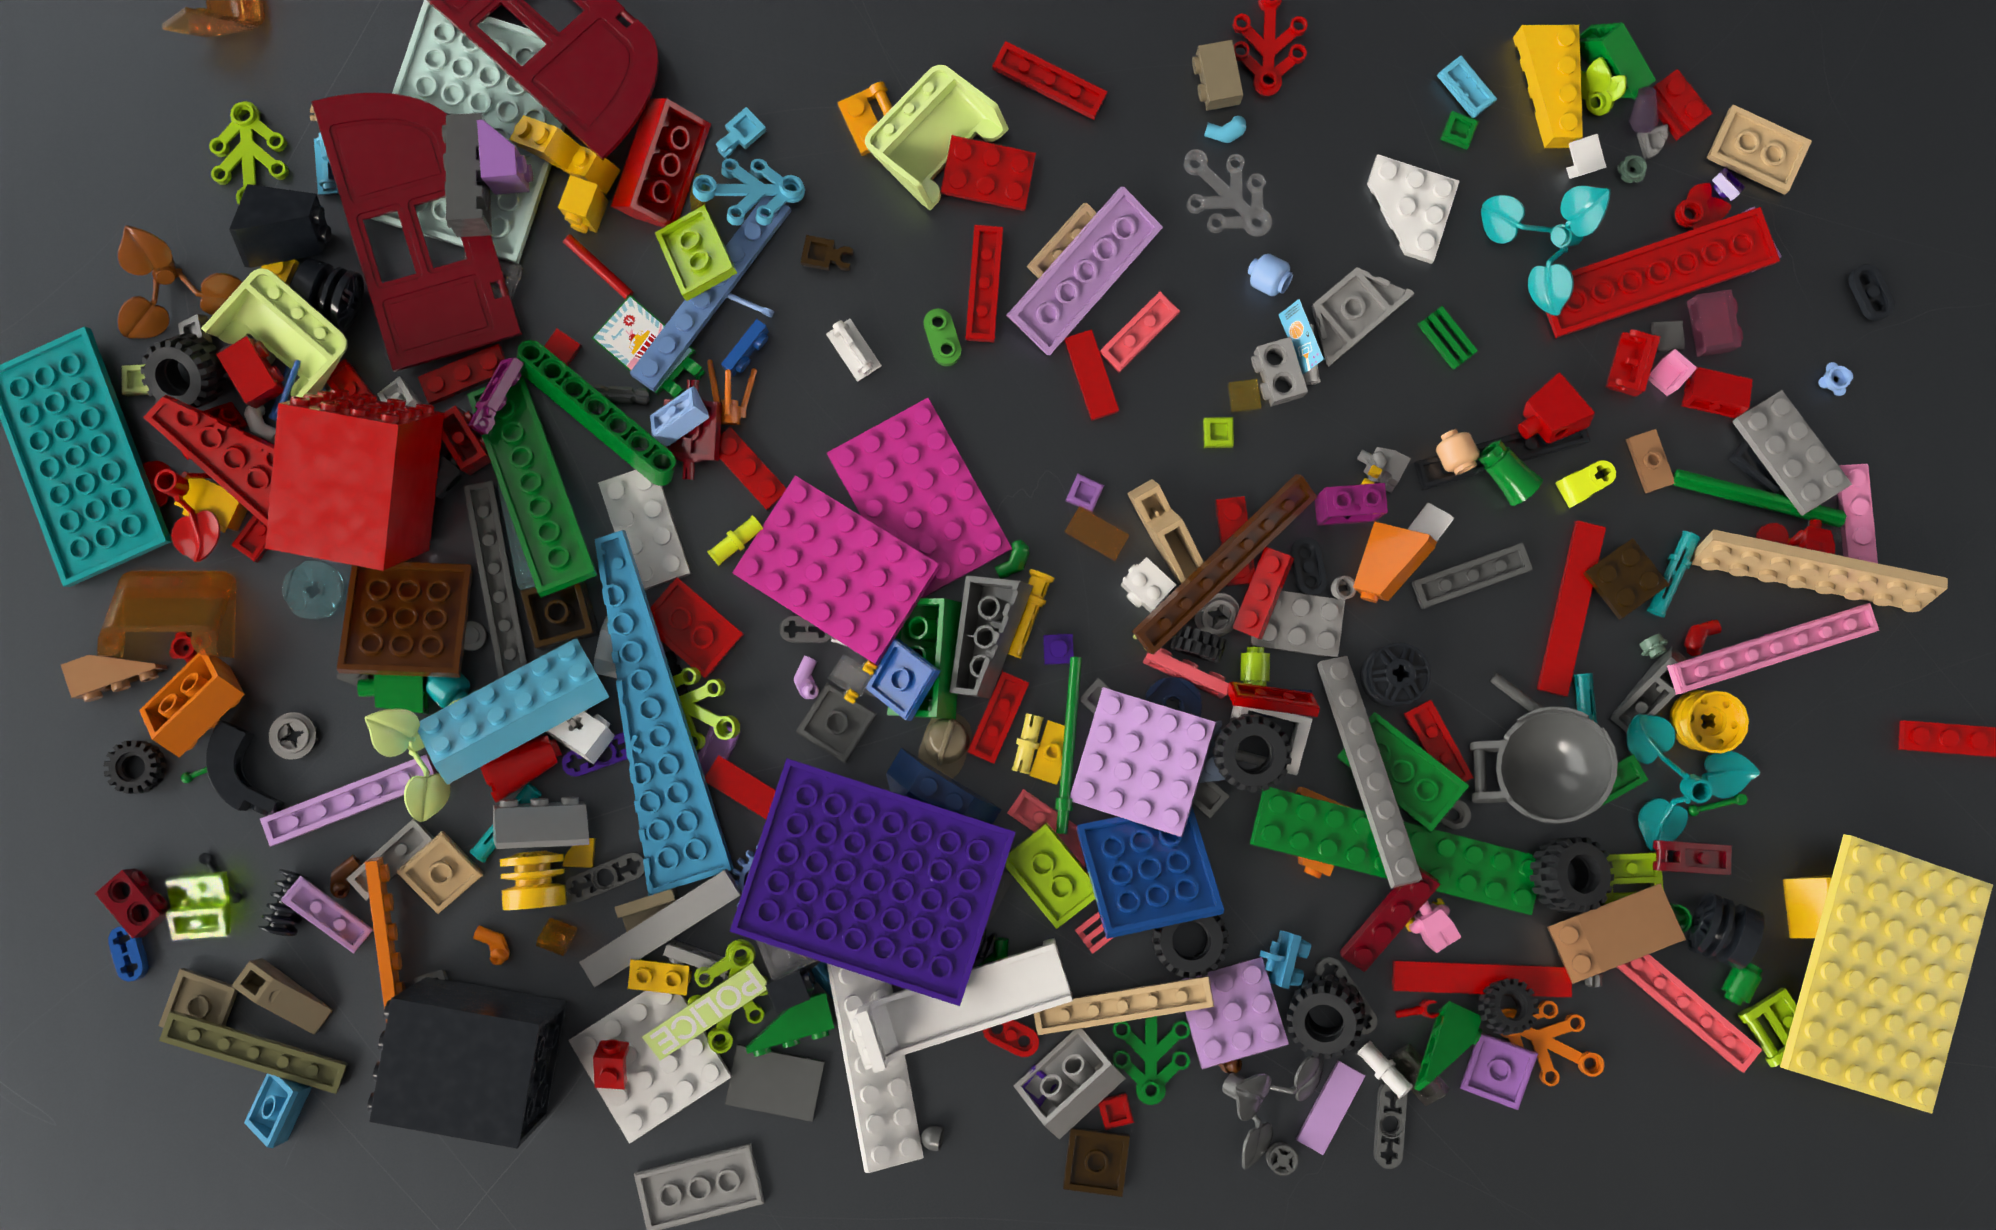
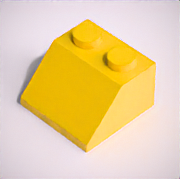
[1783,875,1832,938]

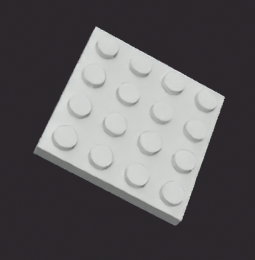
[568,991,733,1144]

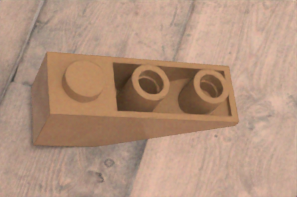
[61,655,168,702]

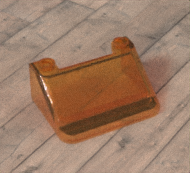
[97,571,236,658]

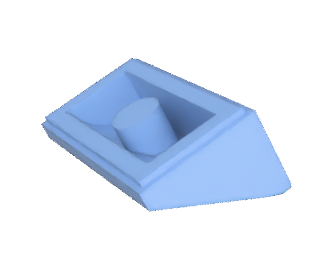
[650,386,709,446]

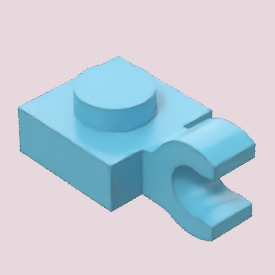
[716,107,766,159]

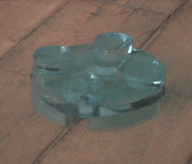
[282,561,344,620]

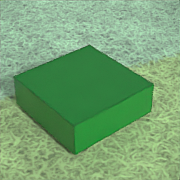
[1440,111,1479,150]

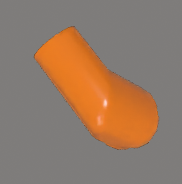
[473,925,510,965]

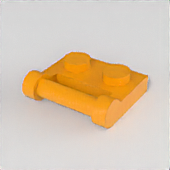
[837,81,892,156]

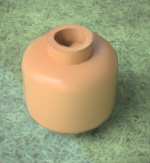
[1436,429,1480,475]

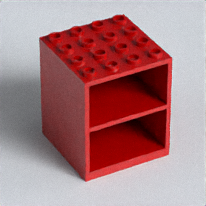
[265,388,444,571]

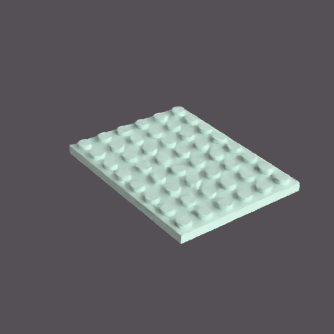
[371,0,565,264]

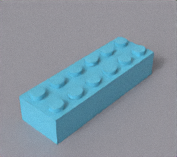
[418,638,609,785]

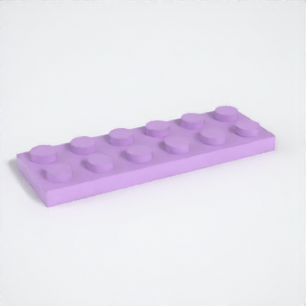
[1006,187,1163,355]

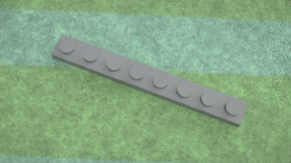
[1317,656,1422,888]

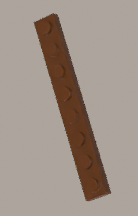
[1132,474,1317,655]

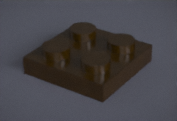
[1583,538,1670,620]
[1063,1127,1130,1197]

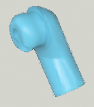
[1204,116,1247,143]

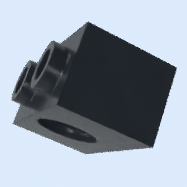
[765,962,816,1013]

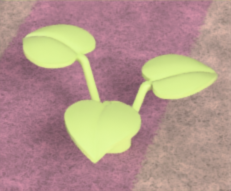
[365,698,462,822]

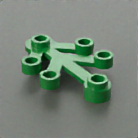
[1112,1016,1190,1105]

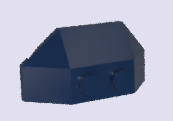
[886,748,1001,824]

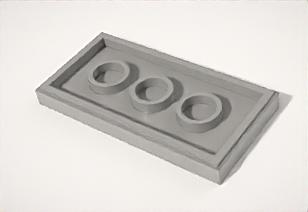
[634,1143,765,1230]

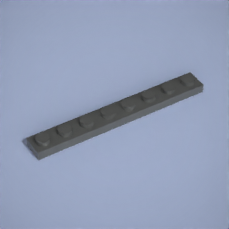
[463,481,528,679]

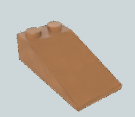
[1547,883,1686,984]

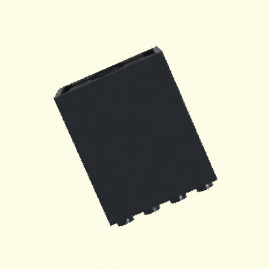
[367,977,567,1149]

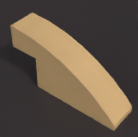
[1127,479,1204,586]

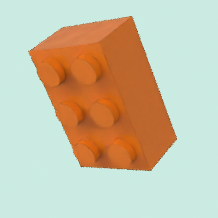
[139,648,245,758]

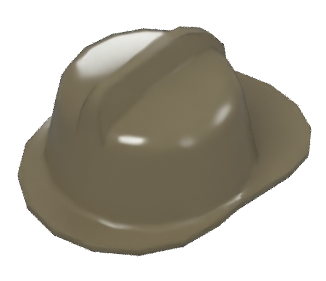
[918,713,972,778]

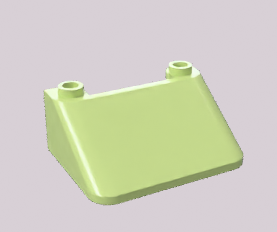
[865,65,1009,211]
[201,268,347,397]

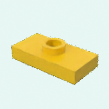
[1029,720,1065,785]

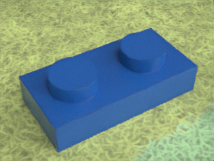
[721,319,769,377]

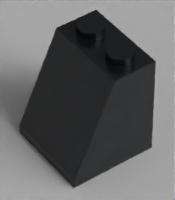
[229,184,331,268]

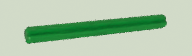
[1673,469,1846,527]

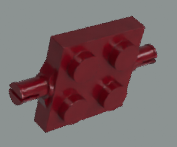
[662,380,722,480]

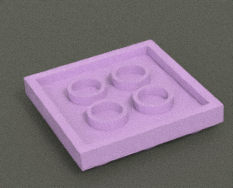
[1178,957,1289,1069]

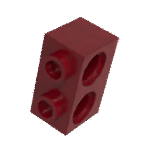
[94,868,172,939]

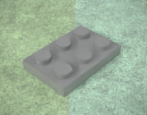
[1250,591,1345,658]

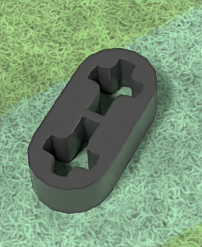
[779,616,832,643]

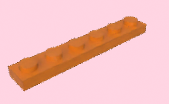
[365,857,405,1023]

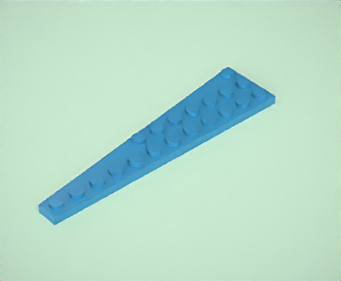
[594,530,734,896]

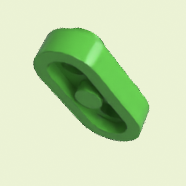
[924,308,961,366]

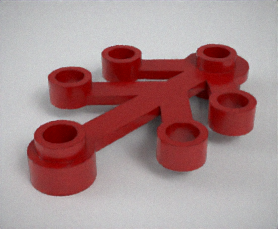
[1232,0,1308,96]

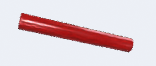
[563,234,634,300]

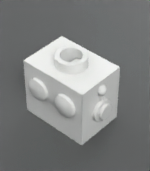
[1121,557,1176,613]

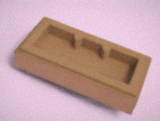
[1626,429,1674,494]

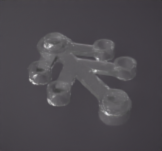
[1184,149,1272,237]

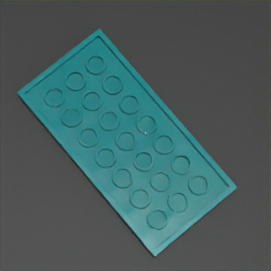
[0,326,172,587]

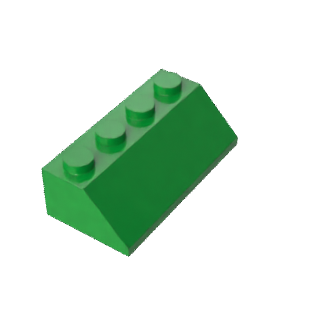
[887,598,962,720]

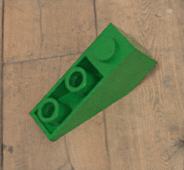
[746,991,835,1057]

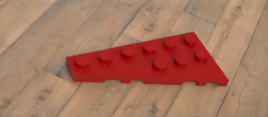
[143,394,274,526]

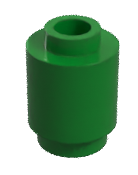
[1721,963,1763,1006]

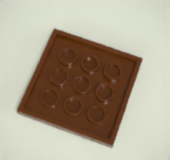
[337,562,473,678]

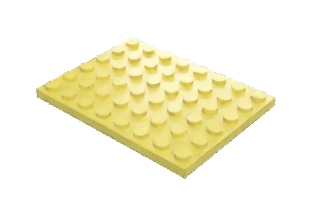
[1780,834,1993,1114]

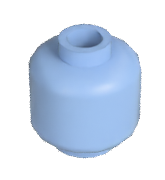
[1248,253,1293,297]

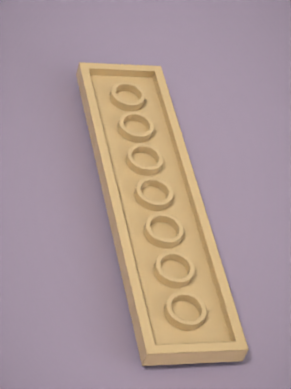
[1690,529,1948,612]

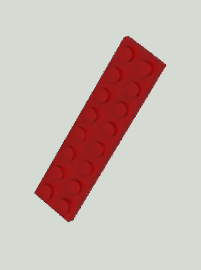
[1546,207,1780,339]

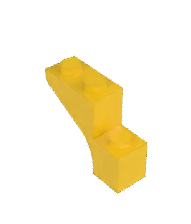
[509,115,621,195]

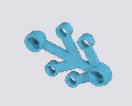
[692,158,805,225]

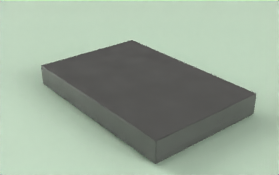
[725,1044,825,1122]

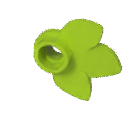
[1581,57,1627,116]

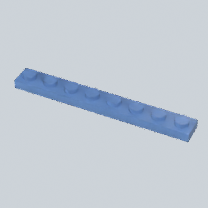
[630,196,791,392]

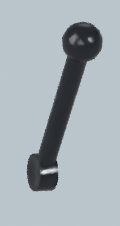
[199,853,242,904]

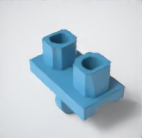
[1260,930,1311,989]

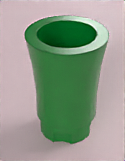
[1478,440,1543,506]

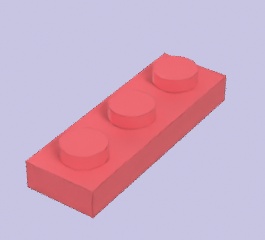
[1142,648,1229,699]

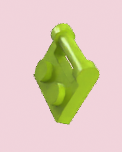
[1600,852,1664,906]
[1738,987,1797,1067]

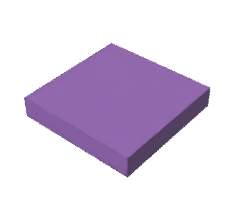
[1460,1032,1538,1110]

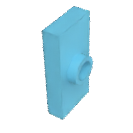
[1437,56,1497,119]

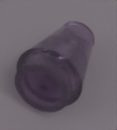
[1629,87,1659,133]

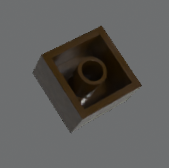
[520,580,599,650]

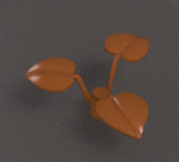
[118,225,242,338]

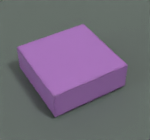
[1066,474,1104,513]

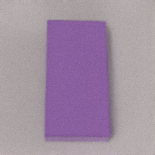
[698,726,741,776]

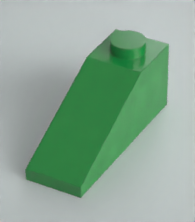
[1414,1001,1482,1091]

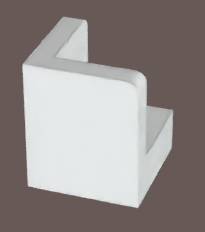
[1566,134,1606,179]

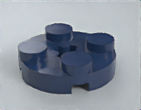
[1144,677,1202,717]

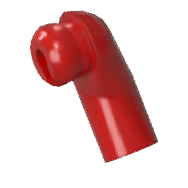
[1684,619,1722,656]

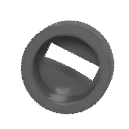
[921,1126,944,1152]

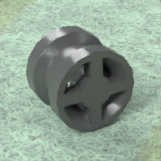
[1266,1141,1298,1176]

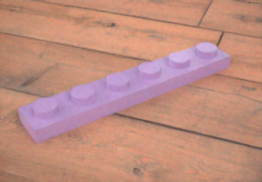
[260,754,437,846]

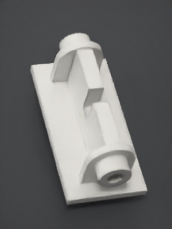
[826,319,882,382]

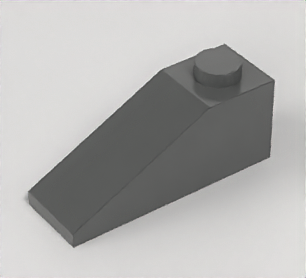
[1610,646,1688,732]

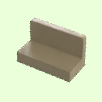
[615,888,679,932]

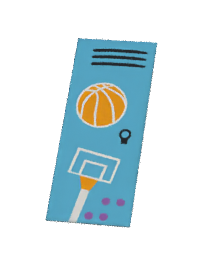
[1279,299,1324,375]

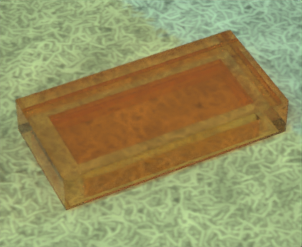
[1064,507,1129,561]

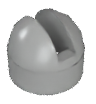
[1330,576,1356,600]

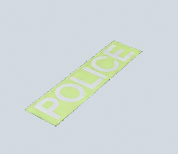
[642,963,767,1061]

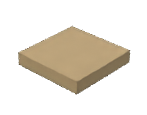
[397,831,484,914]

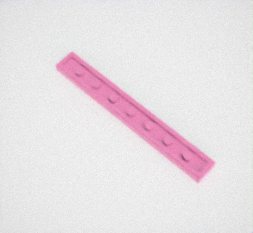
[1667,603,1880,695]

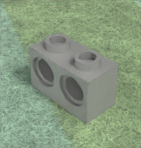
[1251,336,1308,407]

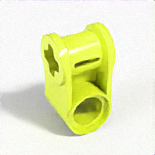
[1555,460,1616,508]

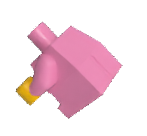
[1405,898,1461,953]

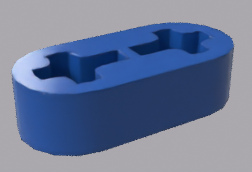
[108,926,149,982]

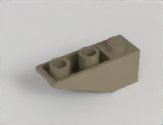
[232,958,333,1035]

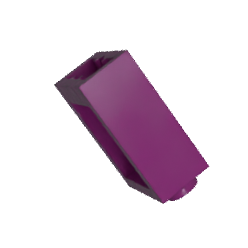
[1315,483,1388,526]

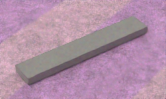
[579,869,742,988]

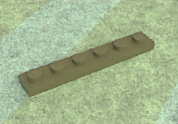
[159,1010,348,1094]

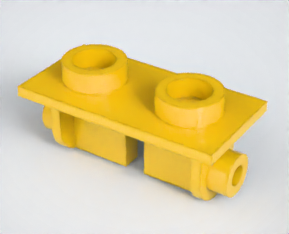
[628,959,692,996]

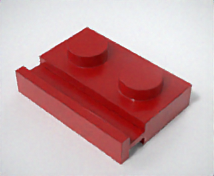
[1641,69,1713,141]

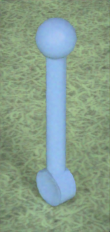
[726,293,774,318]

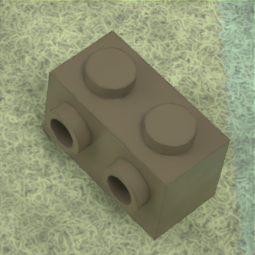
[1192,40,1243,111]

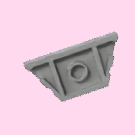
[1311,267,1415,366]

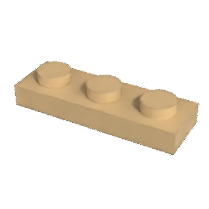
[1026,203,1097,279]

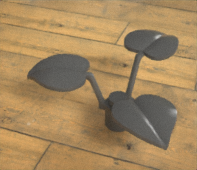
[1222,1053,1323,1170]

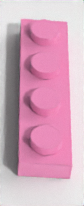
[1837,464,1878,563]

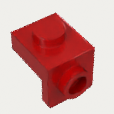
[593,1039,629,1090]

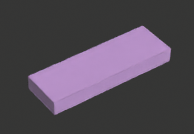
[281,876,373,953]
[1296,1060,1365,1155]

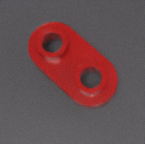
[983,1020,1039,1057]

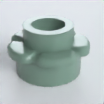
[1618,155,1647,183]
[1639,633,1668,659]

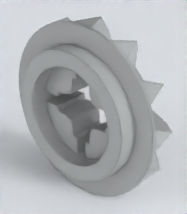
[1193,592,1239,637]
[269,712,318,759]

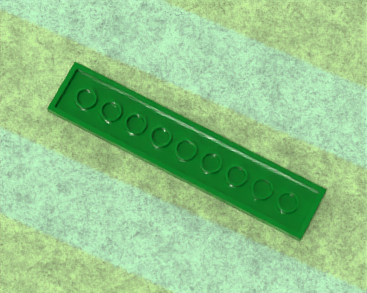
[1250,787,1537,915]

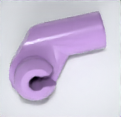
[794,655,819,699]

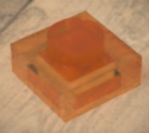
[536,917,577,956]

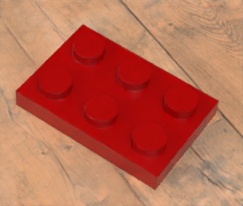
[941,135,1036,211]
[650,577,745,679]

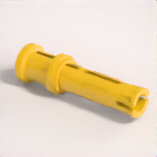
[1008,569,1055,659]

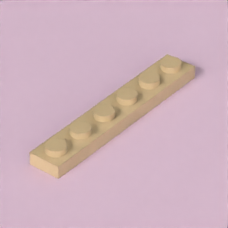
[1034,976,1215,1035]

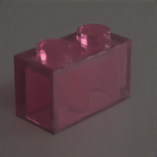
[1687,290,1743,357]

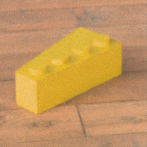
[1513,25,1583,148]

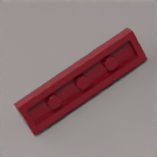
[1340,866,1441,972]

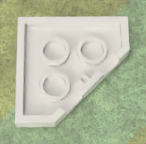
[1367,155,1459,264]

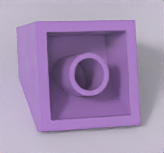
[477,120,533,195]

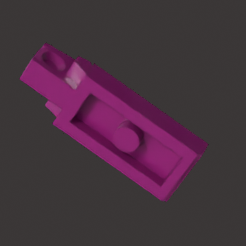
[468,357,524,435]

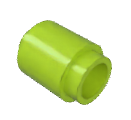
[1240,647,1270,686]

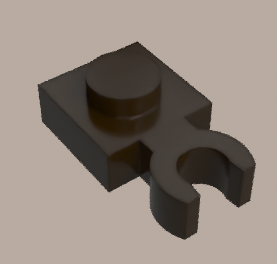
[800,235,854,271]

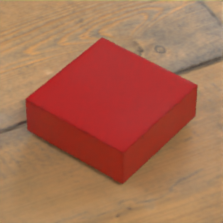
[544,328,582,366]
[1099,1092,1134,1130]

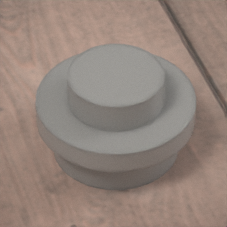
[464,621,487,651]

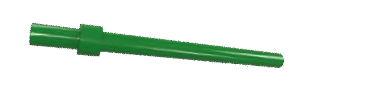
[1055,657,1082,834]

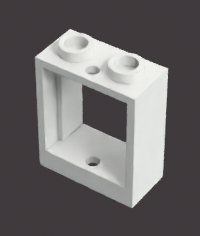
[1230,706,1313,775]

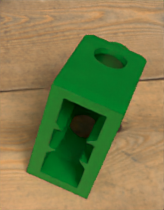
[357,675,429,714]

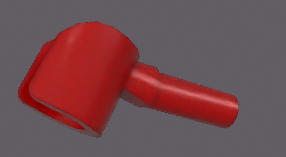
[1395,999,1440,1018]

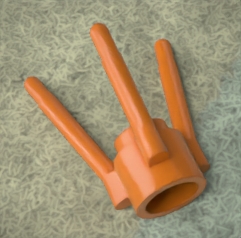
[707,359,757,425]

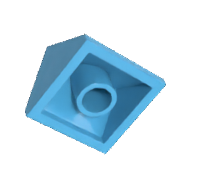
[244,1074,312,1148]

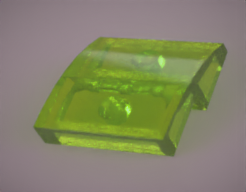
[165,871,231,940]

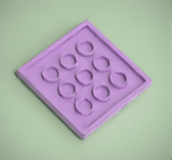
[1070,687,1217,837]

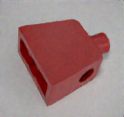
[1518,372,1595,443]

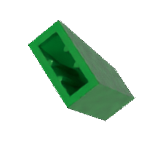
[1580,23,1656,99]

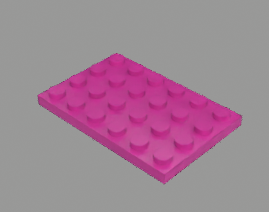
[827,398,1012,598]
[732,475,941,665]

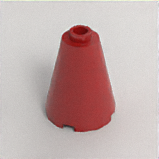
[480,735,562,803]

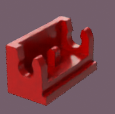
[1605,329,1661,397]
[1681,366,1753,418]

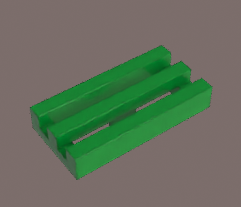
[1418,306,1478,370]

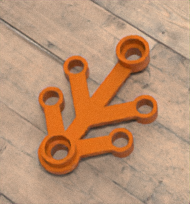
[1500,1000,1605,1086]

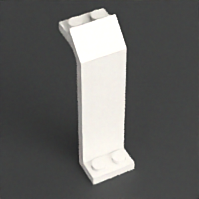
[847,938,1073,1073]

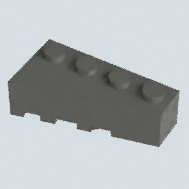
[442,113,492,237]
[950,576,1033,699]

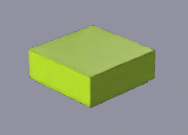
[1203,417,1234,448]

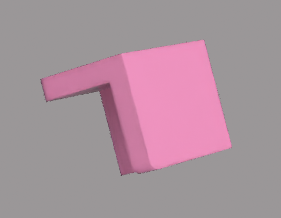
[1648,349,1697,396]

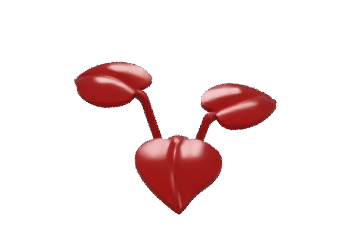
[143,461,220,562]

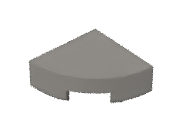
[1637,124,1668,161]

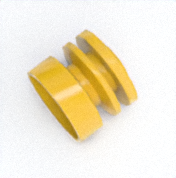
[1669,689,1749,754]
[500,850,567,910]

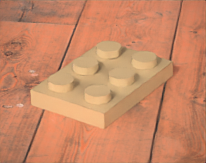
[1706,105,1812,195]

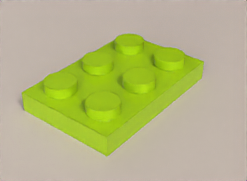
[655,205,737,301]
[1005,822,1095,929]

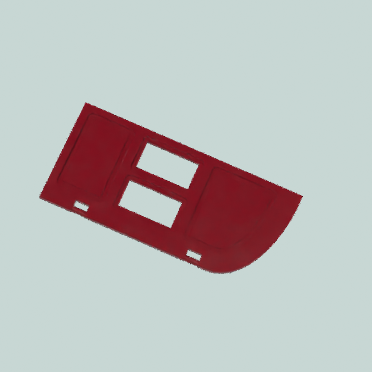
[427,0,659,160]
[311,93,522,372]

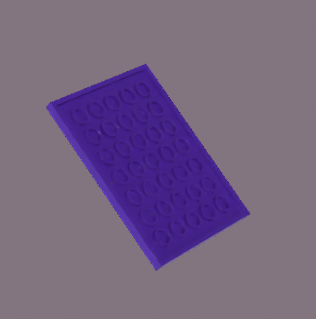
[729,758,1016,1006]

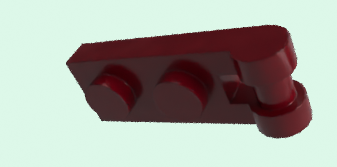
[1653,840,1732,875]

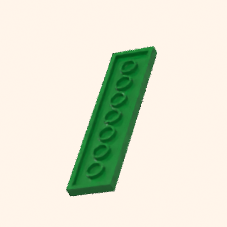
[467,373,597,597]

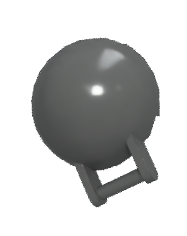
[1470,706,1618,824]

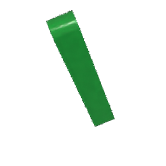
[517,340,676,486]

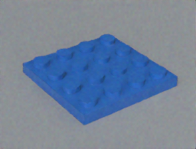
[1076,807,1224,939]

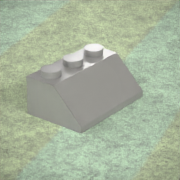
[493,797,589,849]
[1013,1028,1126,1139]

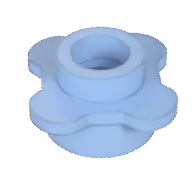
[1818,362,1853,396]

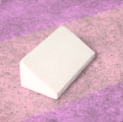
[1408,502,1454,542]

